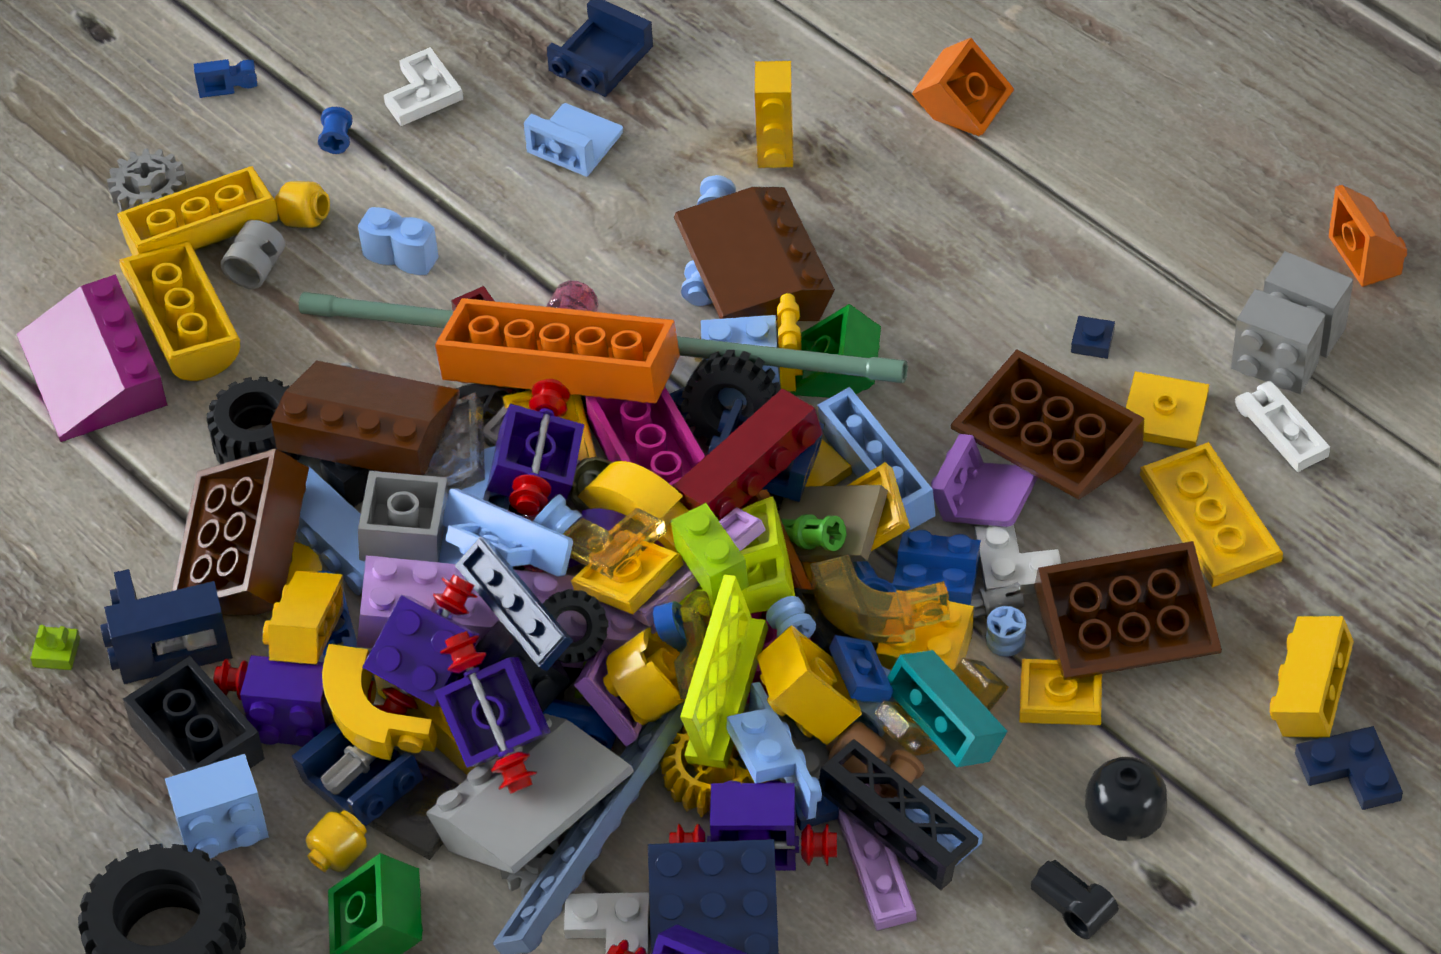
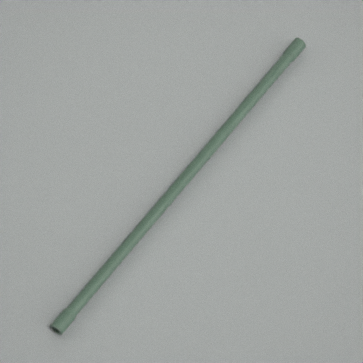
[299,292,908,383]

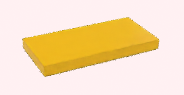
[1140,442,1283,588]

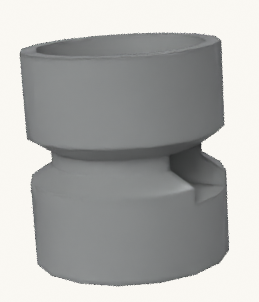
[220,220,285,289]

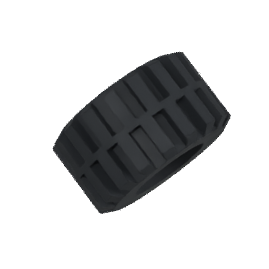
[207,376,302,464]

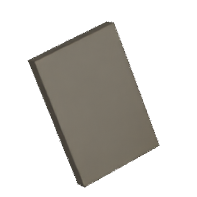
[779,485,888,562]

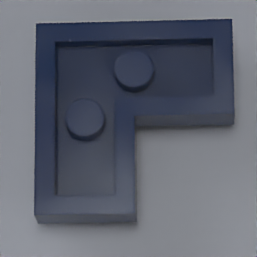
[1295,726,1403,810]

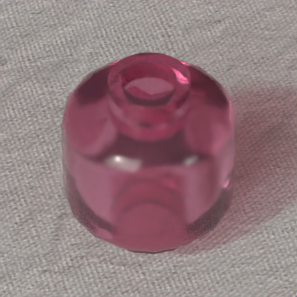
[546,280,599,312]

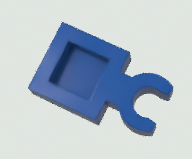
[194,59,258,98]

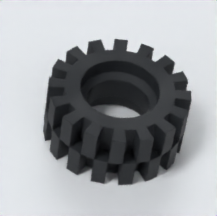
[543,589,609,663]

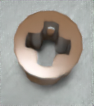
[874,750,925,798]

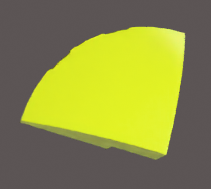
[679,496,795,615]

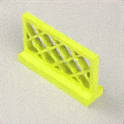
[680,575,768,769]

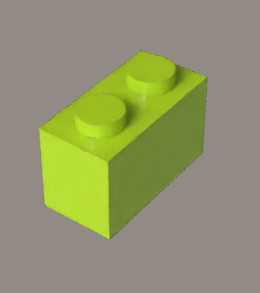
[671,503,749,605]

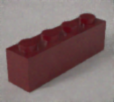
[673,389,823,521]

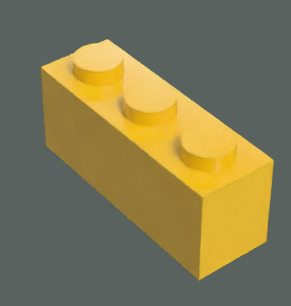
[755,61,793,168]
[263,570,343,664]
[1270,616,1354,737]

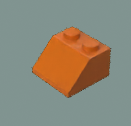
[912,38,1014,136]
[1328,185,1407,287]

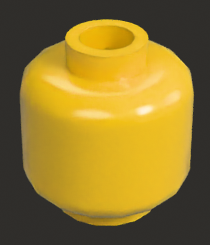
[274,181,330,228]
[305,810,367,872]

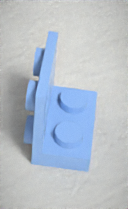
[524,103,623,177]

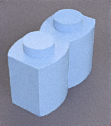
[358,207,439,275]

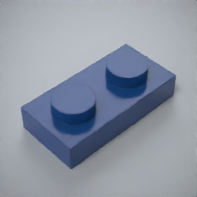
[829,635,894,704]

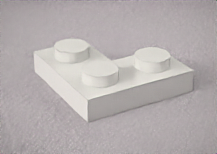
[384,47,463,126]
[975,524,1061,594]
[564,892,650,954]

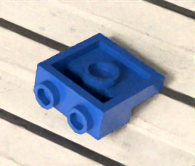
[892,530,981,606]

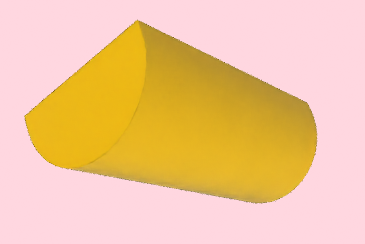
[117,166,278,256]
[119,242,240,381]

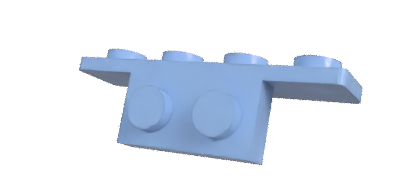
[443,488,573,577]
[726,682,822,820]

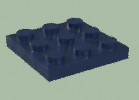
[648,839,779,954]

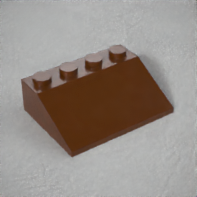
[673,187,835,321]
[951,349,1144,500]
[271,360,460,475]
[172,448,309,616]
[1034,541,1222,681]

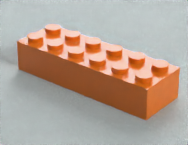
[435,298,680,403]

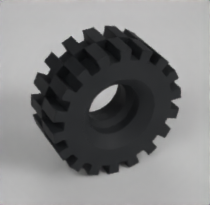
[681,350,781,447]

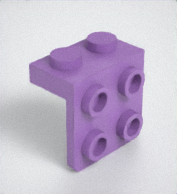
[931,434,1038,527]

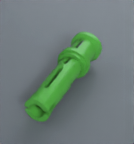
[780,514,846,551]

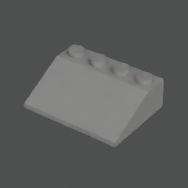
[426,714,634,874]

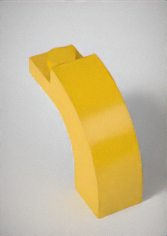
[578,461,689,553]
[322,644,438,761]

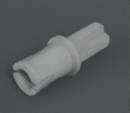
[971,582,1025,619]
[321,745,377,795]

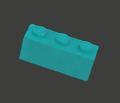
[887,650,1008,768]

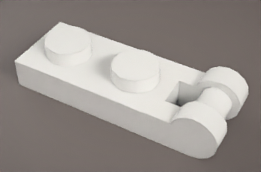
[1235,381,1330,472]

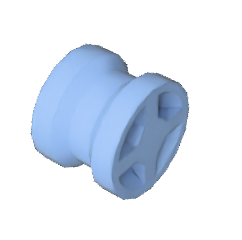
[533,494,583,535]
[766,596,816,639]
[986,606,1026,657]

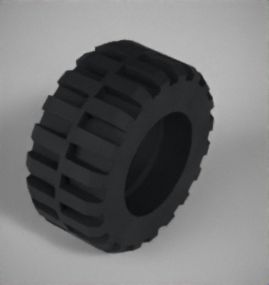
[78,844,246,954]

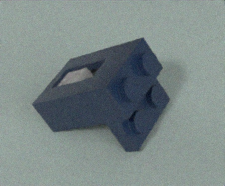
[100,569,233,684]

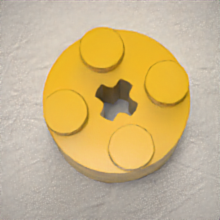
[603,627,693,726]

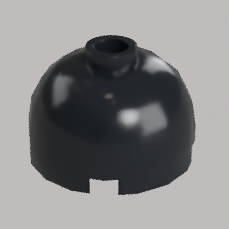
[1085,757,1167,841]

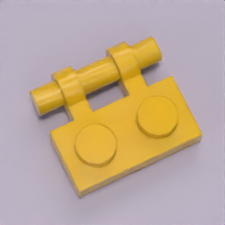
[777,293,803,391]

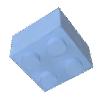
[701,315,781,406]
[165,754,269,859]

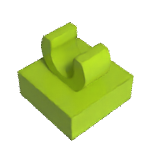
[30,625,80,670]

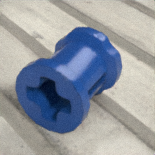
[318,107,353,154]

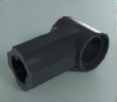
[1031,860,1119,940]

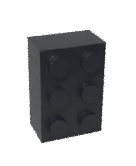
[123,656,265,776]

